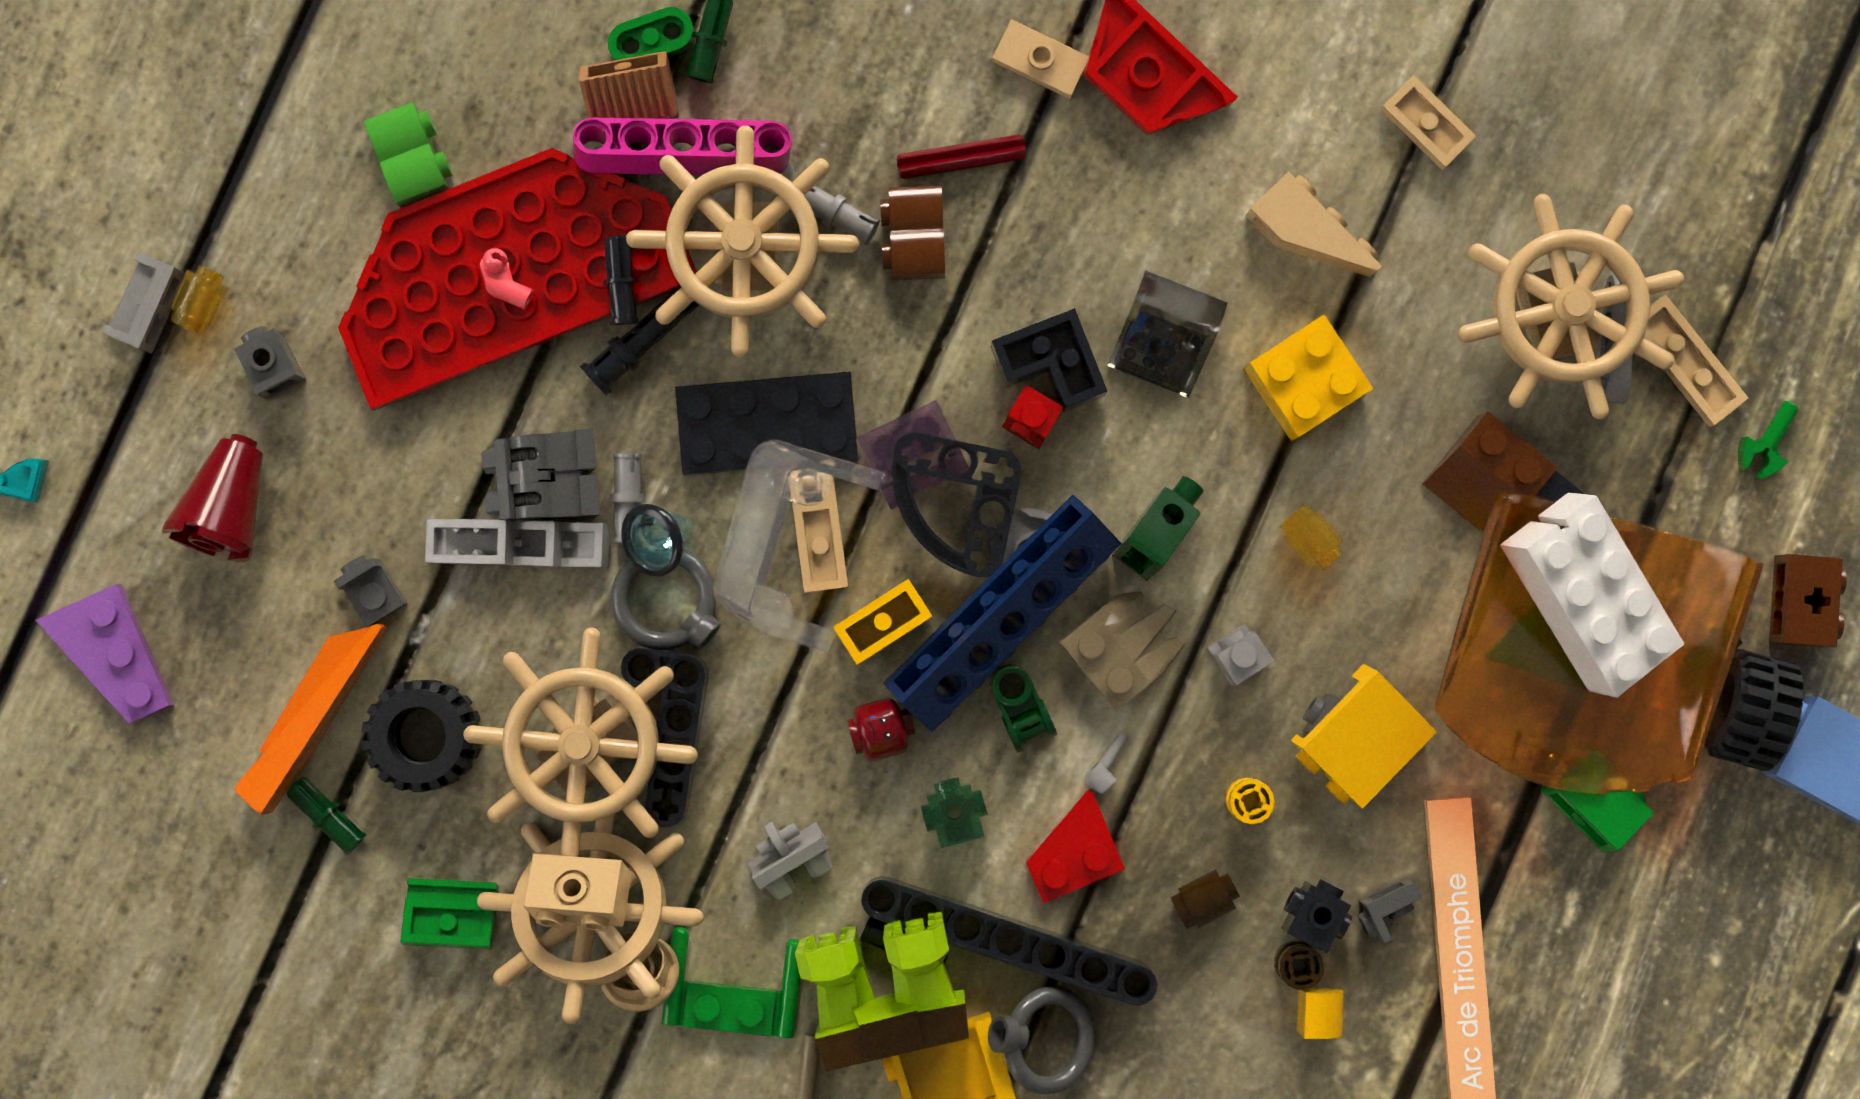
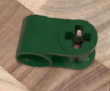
[990,664,1058,753]

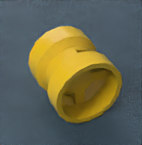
[1225,777,1275,824]

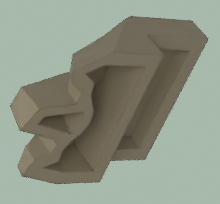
[1059,591,1186,711]

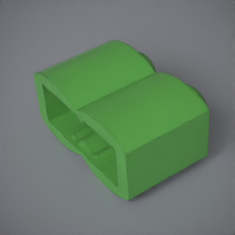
[364,102,453,208]

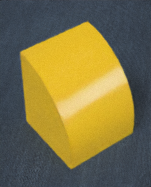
[1297,987,1345,1039]

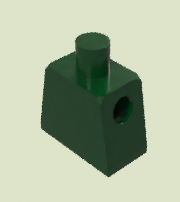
[1112,476,1204,581]

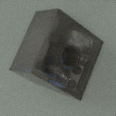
[1107,270,1228,398]

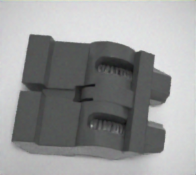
[481,428,600,520]

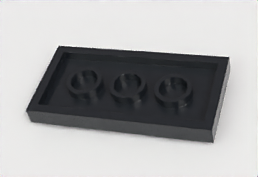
[675,371,858,475]

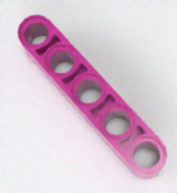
[573,117,792,175]

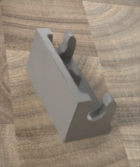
[102,252,187,354]

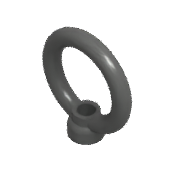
[611,545,722,651]
[988,986,1095,1094]

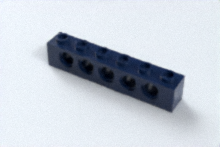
[883,494,1122,732]

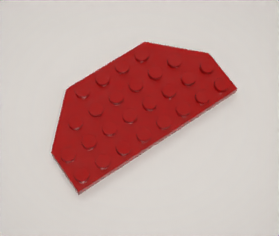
[338,148,697,411]

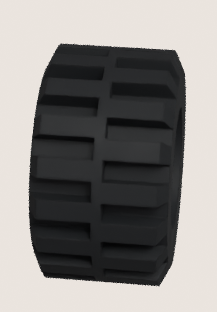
[1703,649,1804,771]
[361,680,481,792]

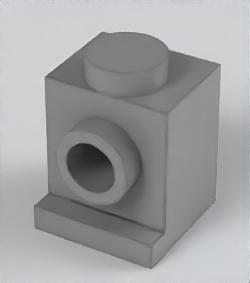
[1207,624,1274,685]

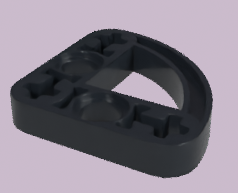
[892,432,1021,577]

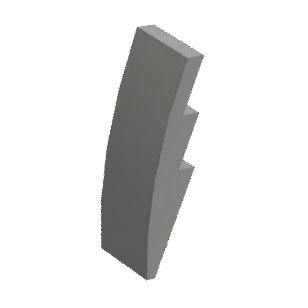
[425,519,610,568]

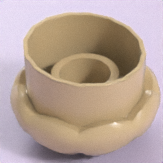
[601,932,679,1012]

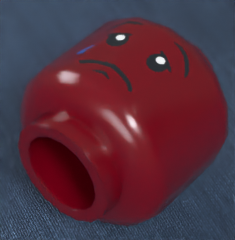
[847,698,915,761]

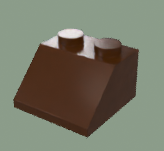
[1422,412,1558,539]

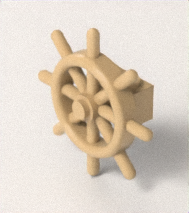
[626,126,859,358]
[1458,194,1684,419]
[463,627,698,857]
[477,814,703,1024]

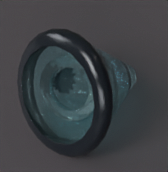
[621,504,693,577]

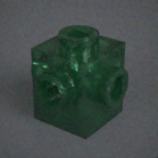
[921,777,988,848]

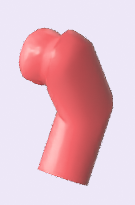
[480,248,534,310]

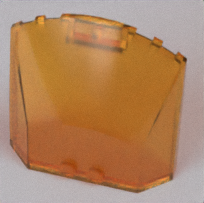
[1434,490,1763,794]

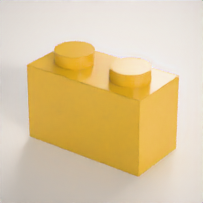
[833,579,933,665]

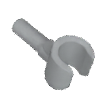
[1085,733,1128,795]

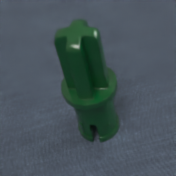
[685,0,733,84]
[287,777,367,855]

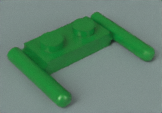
[661,927,800,1038]

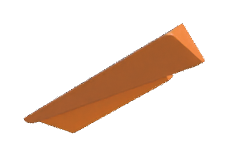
[233,624,389,815]

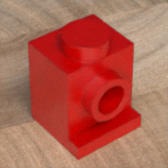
[1002,385,1064,449]

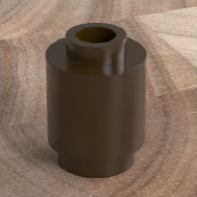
[1170,869,1240,929]

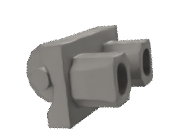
[748,821,833,900]

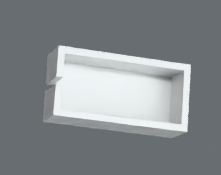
[1500,493,1684,698]

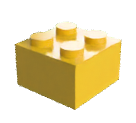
[1243,314,1373,442]

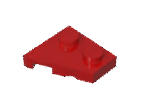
[1026,789,1125,904]

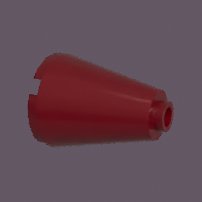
[162,434,263,562]

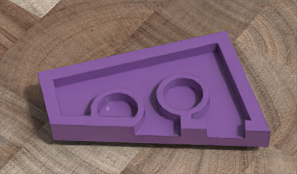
[35,584,174,723]

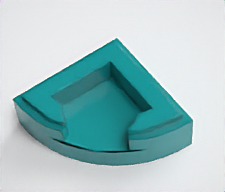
[0,458,49,503]

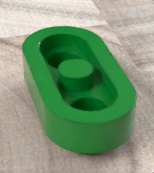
[608,7,695,61]

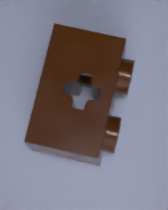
[1769,554,1847,647]

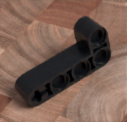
[621,648,709,828]

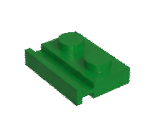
[400,878,499,950]

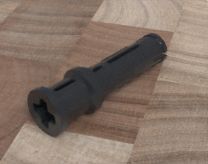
[579,286,700,396]

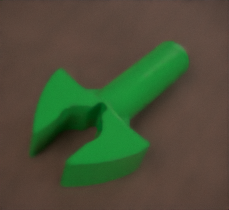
[1738,401,1799,480]

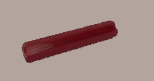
[896,134,1026,179]

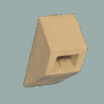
[1245,171,1382,277]

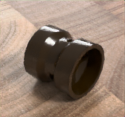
[1274,940,1324,990]

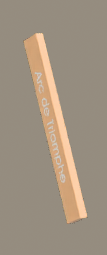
[1424,797,1496,1099]

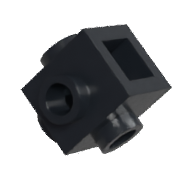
[1281,879,1352,953]

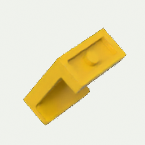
[1290,663,1437,809]
[882,1011,1016,1099]

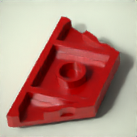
[1083,0,1238,136]

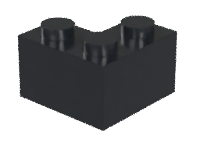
[990,308,1108,413]

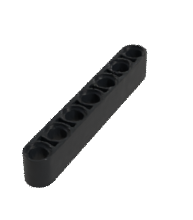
[861,876,1158,1006]

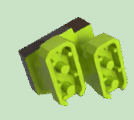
[795,912,969,1072]

